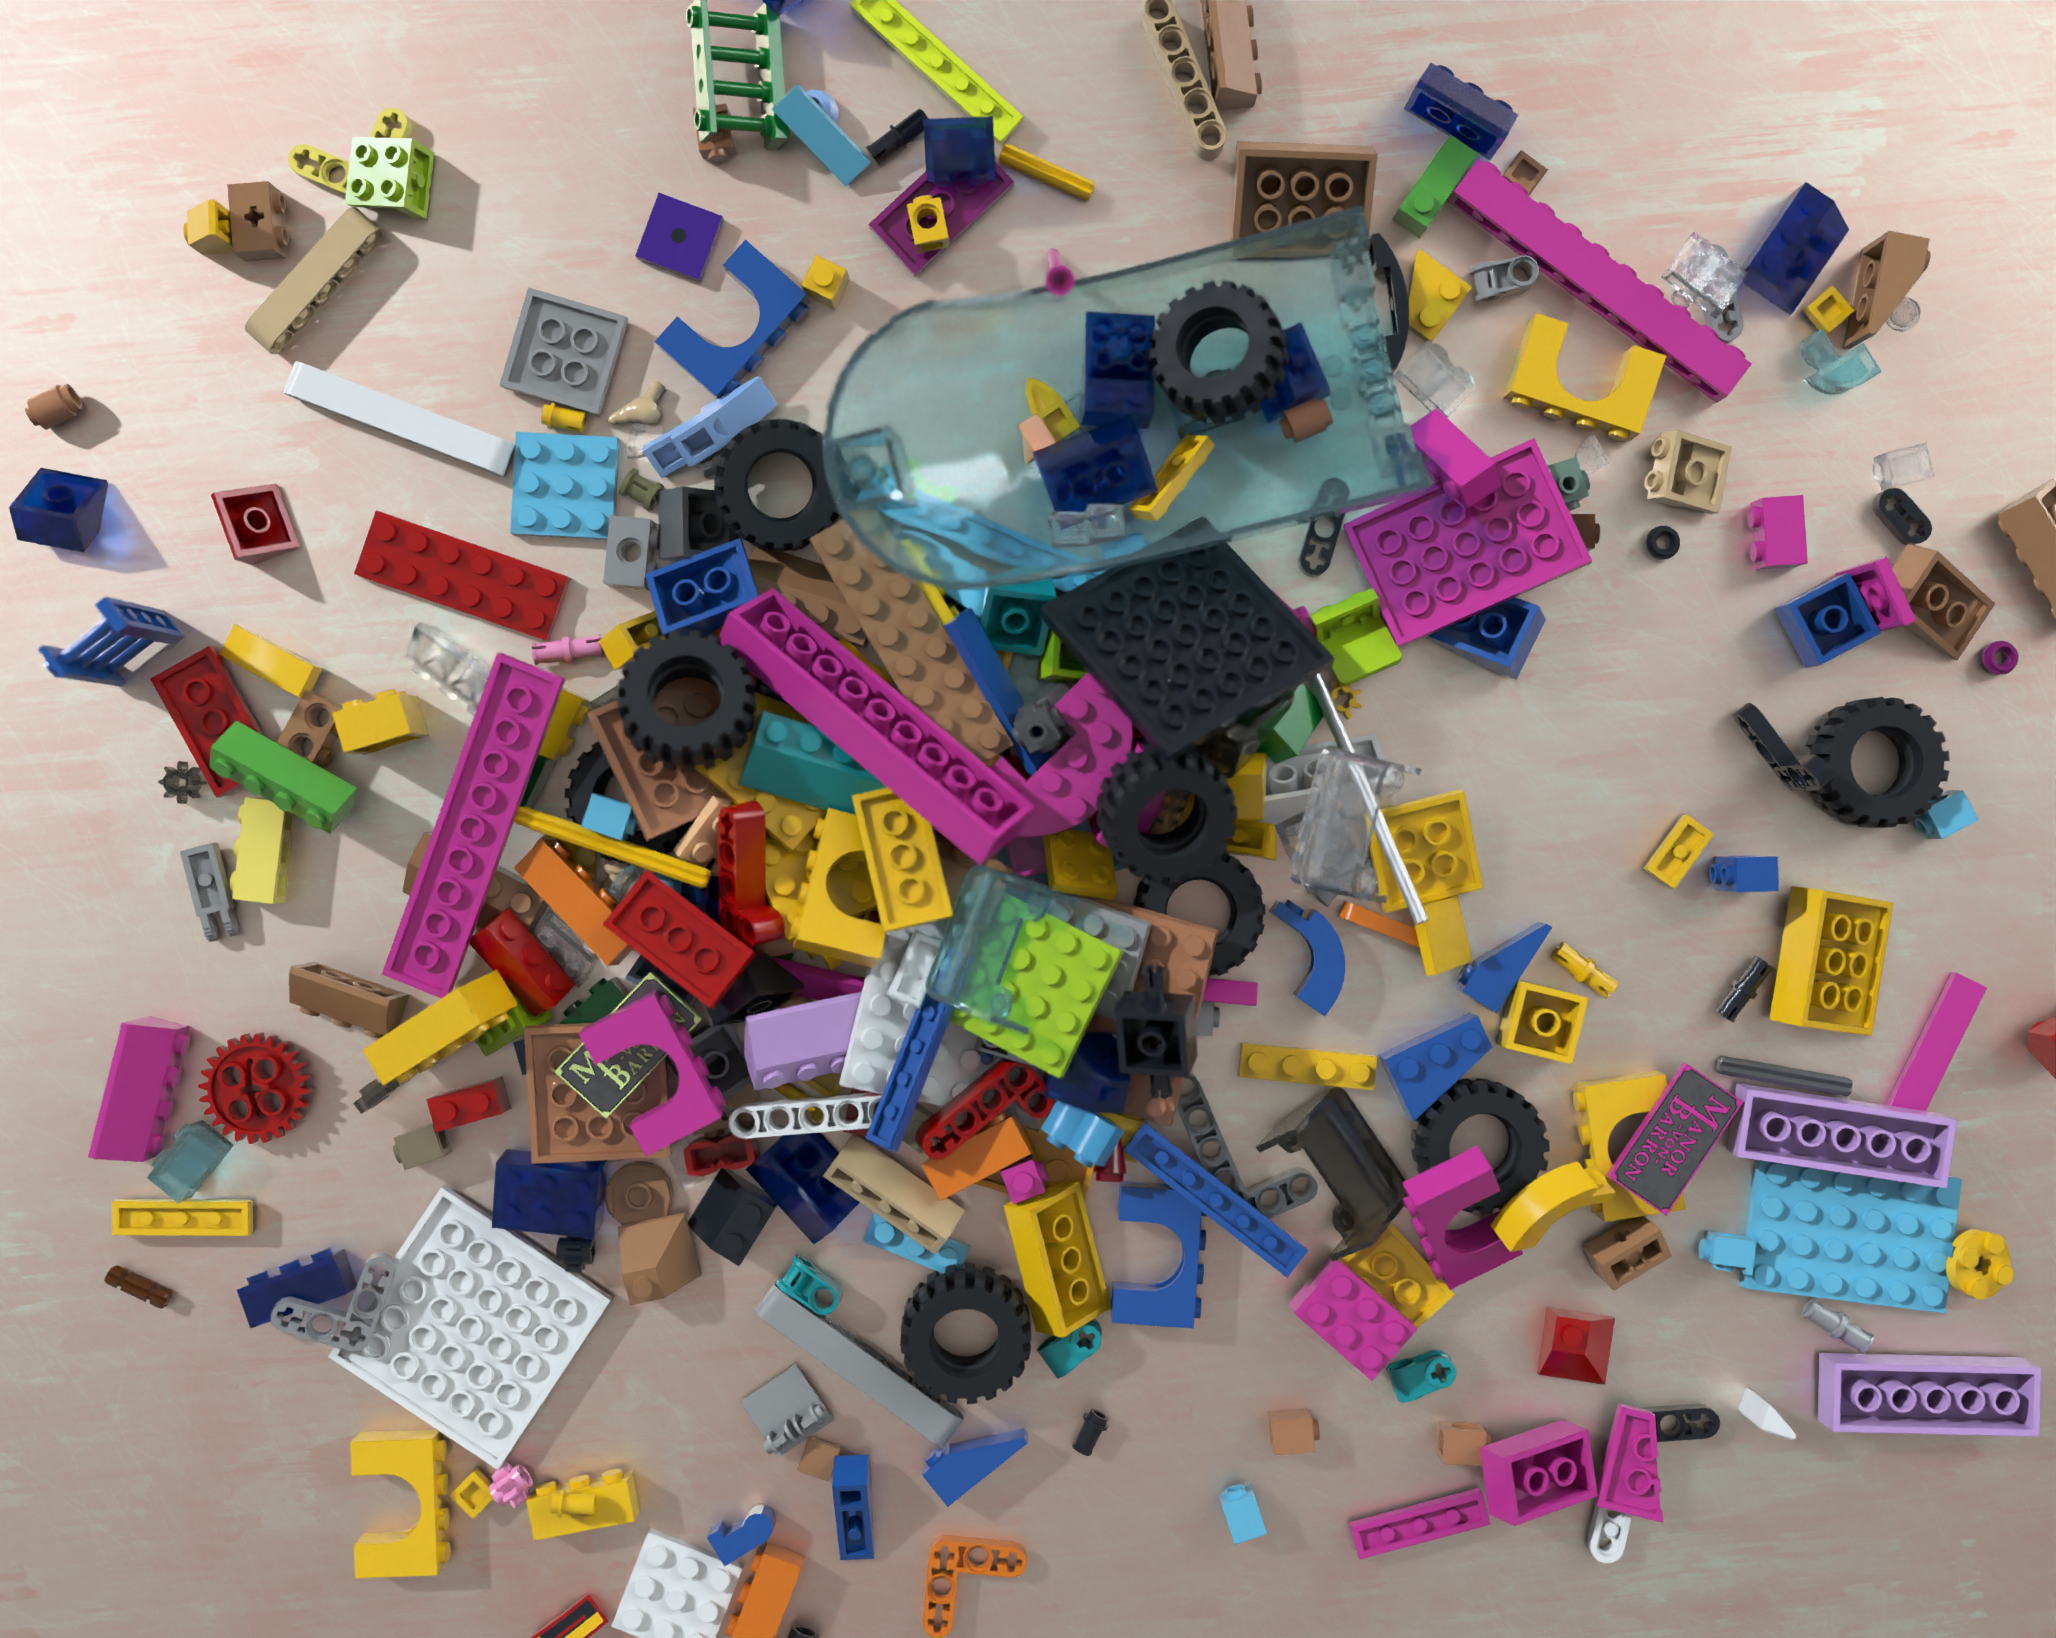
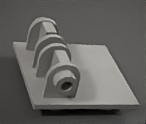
[740,1364,834,1458]

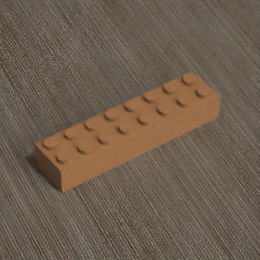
[810,504,1014,763]

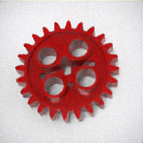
[198,1032,314,1144]

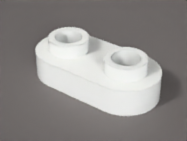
[1587,1505,1632,1564]

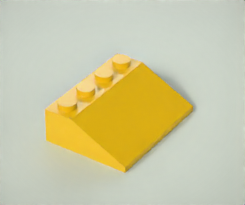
[1769,886,1894,1036]

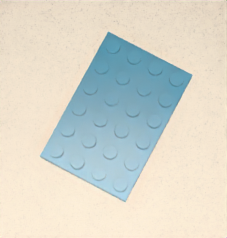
[1739,1160,1962,1313]

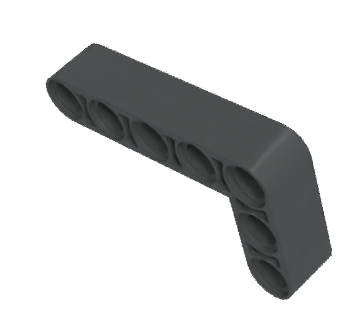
[1177,1072,1318,1219]

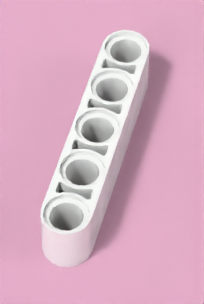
[729,1092,882,1139]

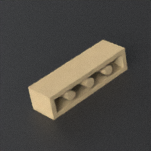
[823,1134,965,1255]

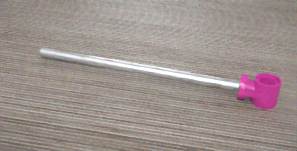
[1293,606,1429,925]

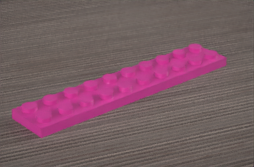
[382,653,566,998]

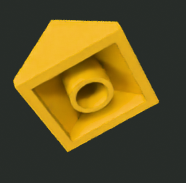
[1193,752,1267,821]

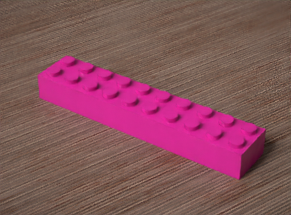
[719,588,1035,866]

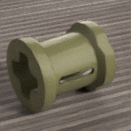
[619,468,664,511]

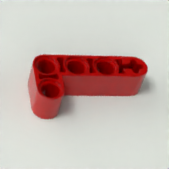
[718,800,785,948]
[915,1058,1054,1160]

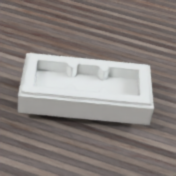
[887,929,948,1008]

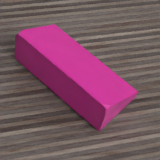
[1202,978,1258,1006]

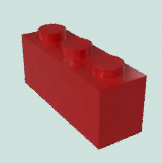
[470,908,576,1017]

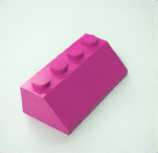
[88,1016,190,1162]

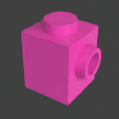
[1001,1153,1049,1204]

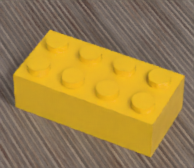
[362,970,518,1086]

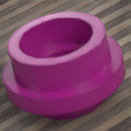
[1982,641,2019,675]

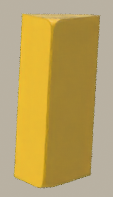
[1224,820,1277,861]

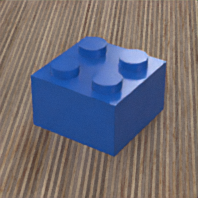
[1774,572,1881,668]

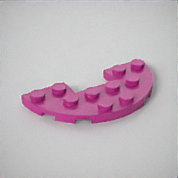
[990,672,1132,837]

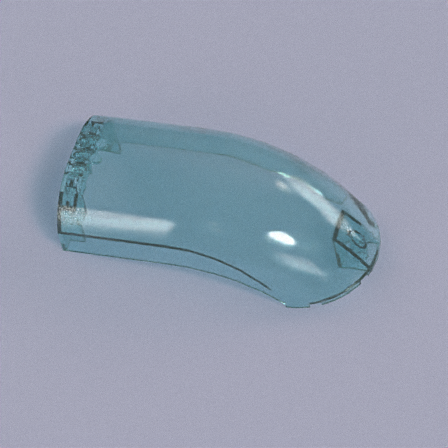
[823,206,1430,590]

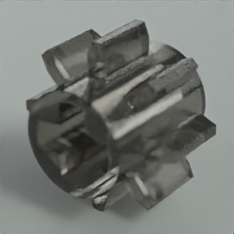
[158,761,207,804]

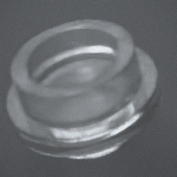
[1886,297,1921,332]

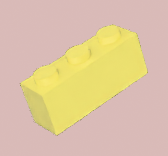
[230,797,296,904]

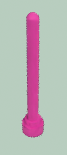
[1045,248,1074,296]

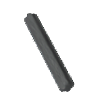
[1716,1056,1853,1096]

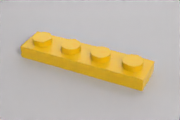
[1238,1042,1377,1090]
[112,1199,253,1236]

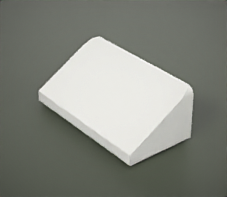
[1739,1387,1796,1440]

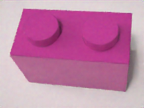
[1747,495,1808,570]

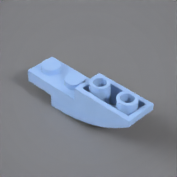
[642,375,777,478]

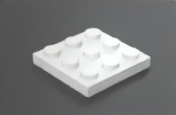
[611,1528,744,1638]

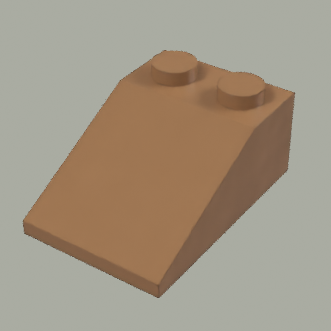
[1842,231,1931,350]
[1892,544,1995,661]

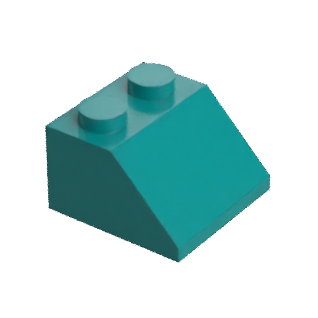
[979,571,1057,655]

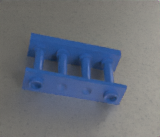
[38,596,185,687]

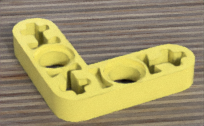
[288,108,412,196]

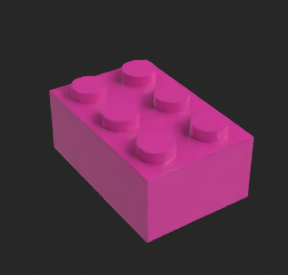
[1289,1253,1417,1381]
[1479,1420,1598,1526]

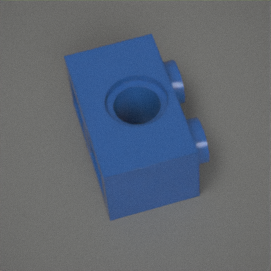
[1710,855,1779,892]

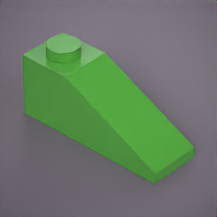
[1392,135,1478,239]

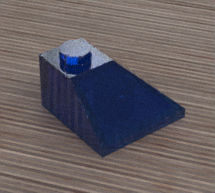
[1044,1031,1131,1113]

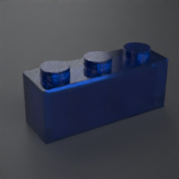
[237,1247,357,1329]

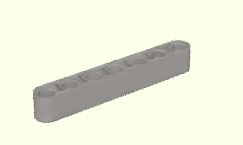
[755,1282,964,1447]

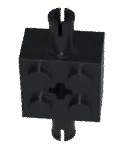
[1115,964,1197,1099]

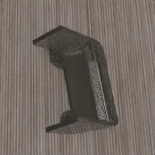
[1256,1087,1407,1262]

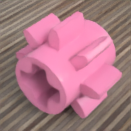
[489,1462,533,1508]

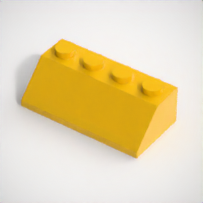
[1003,1182,1111,1338]

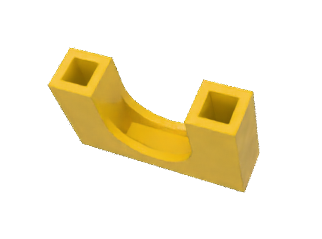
[1503,313,1666,442]
[789,808,886,968]
[1573,1070,1686,1222]
[350,1429,451,1578]

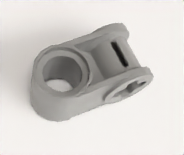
[1469,255,1539,304]

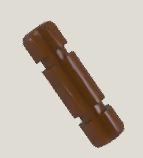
[104,1265,173,1309]

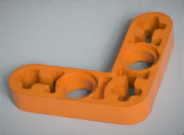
[923,1535,1027,1638]

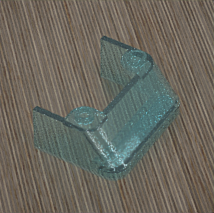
[926,864,1078,1035]

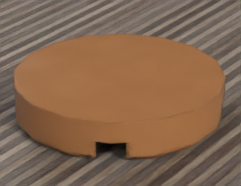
[605,1161,674,1226]

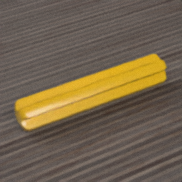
[999,144,1095,200]

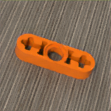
[1338,901,1420,948]

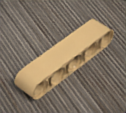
[1142,0,1227,161]
[245,207,383,355]

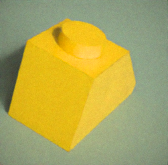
[183,200,233,254]
[599,611,666,671]

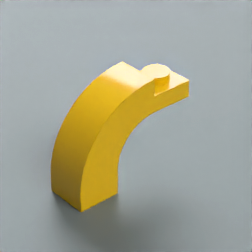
[1490,1161,1616,1252]

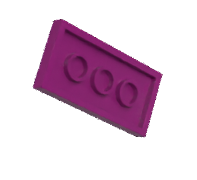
[868,132,1014,277]

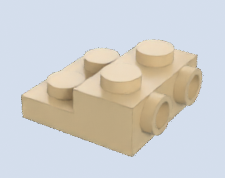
[1645,430,1732,514]

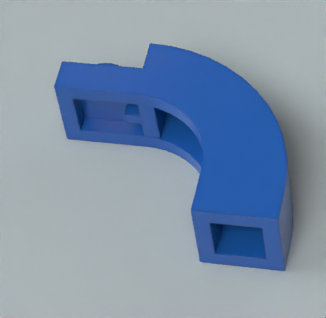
[1269,900,1345,1016]

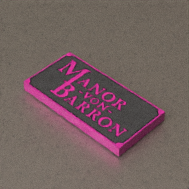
[1606,1062,1743,1216]

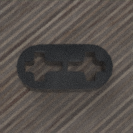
[1872,488,1932,545]

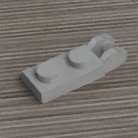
[180,842,240,942]

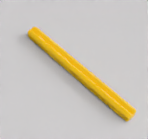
[514,806,711,888]

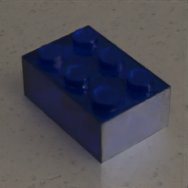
[1032,414,1158,529]
[492,1149,608,1239]

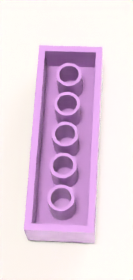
[1726,1083,1958,1188]
[1818,1353,2041,1437]

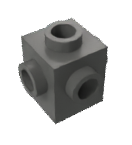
[1012,698,1065,754]

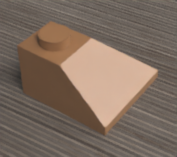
[618,1212,702,1305]

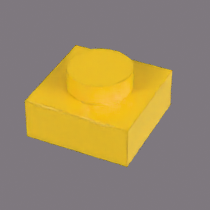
[1802,285,1855,336]
[449,1467,494,1519]

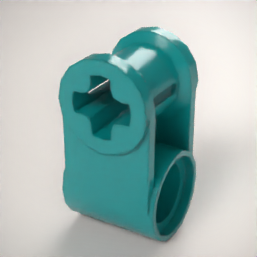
[776,1254,843,1315]
[1037,1319,1102,1379]
[1386,1349,1456,1403]

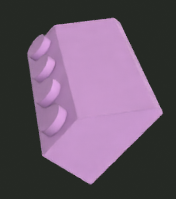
[744,992,862,1090]

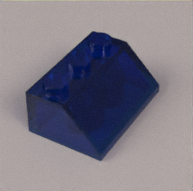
[1404,62,1518,160]
[1735,182,1849,315]
[745,1132,860,1244]

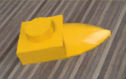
[1026,377,1081,447]

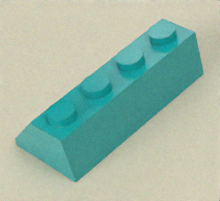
[738,711,887,815]

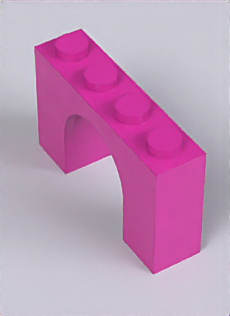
[579,989,725,1157]
[1402,1146,1523,1290]

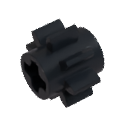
[556,1229,596,1273]

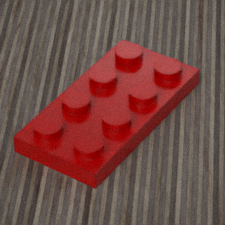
[150,646,264,798]
[602,869,756,1010]

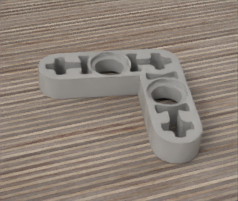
[271,1252,396,1352]

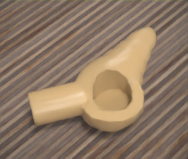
[607,380,665,425]

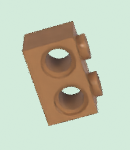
[276,690,343,768]

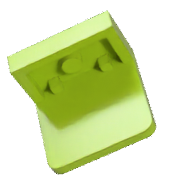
[1310,588,1402,686]

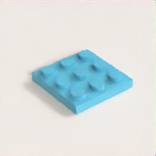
[510,432,620,540]

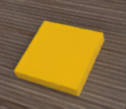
[1414,895,1473,976]

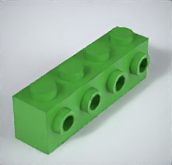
[210,721,357,834]

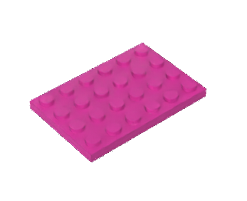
[1343,438,1592,648]

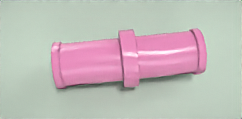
[532,635,604,665]

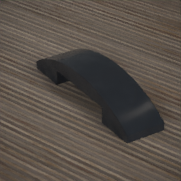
[1368,233,1409,377]

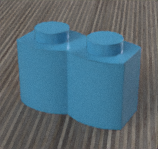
[1041,1093,1125,1168]

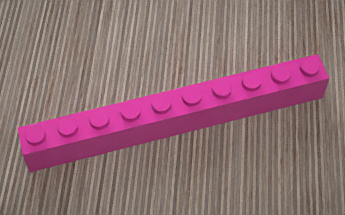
[1447,158,1752,403]

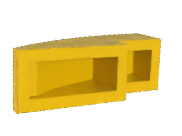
[220,624,323,697]

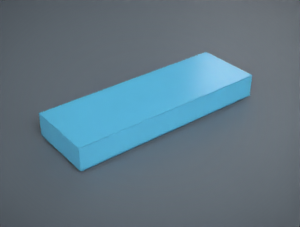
[773,83,871,186]

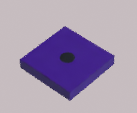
[635,193,724,282]

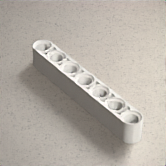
[283,361,515,477]

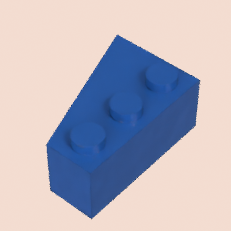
[1378,1012,1492,1122]

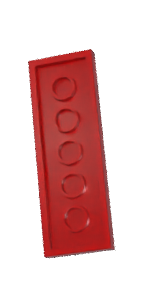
[354,510,571,642]

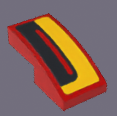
[530,1593,609,1638]

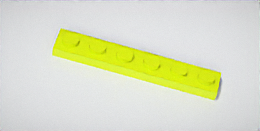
[849,0,1023,146]

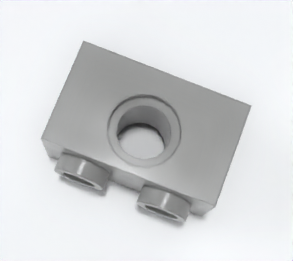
[603,515,659,591]

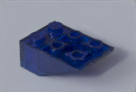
[1080,312,1155,429]

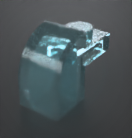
[1798,329,1882,395]

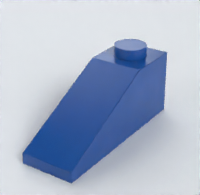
[1455,922,1552,1013]
[922,1428,1028,1507]
[832,1455,874,1560]

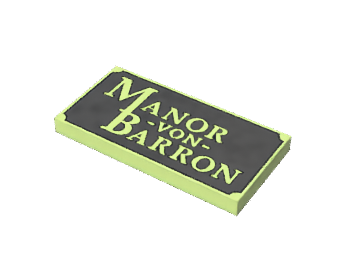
[555,970,702,1118]

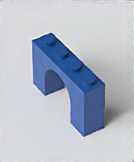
[654,239,810,399]
[1110,1181,1207,1329]

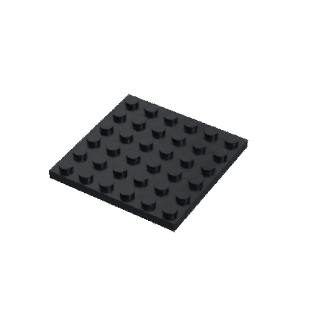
[1039,518,1335,763]

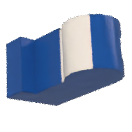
[707,1505,776,1566]

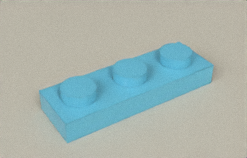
[863,1213,970,1274]

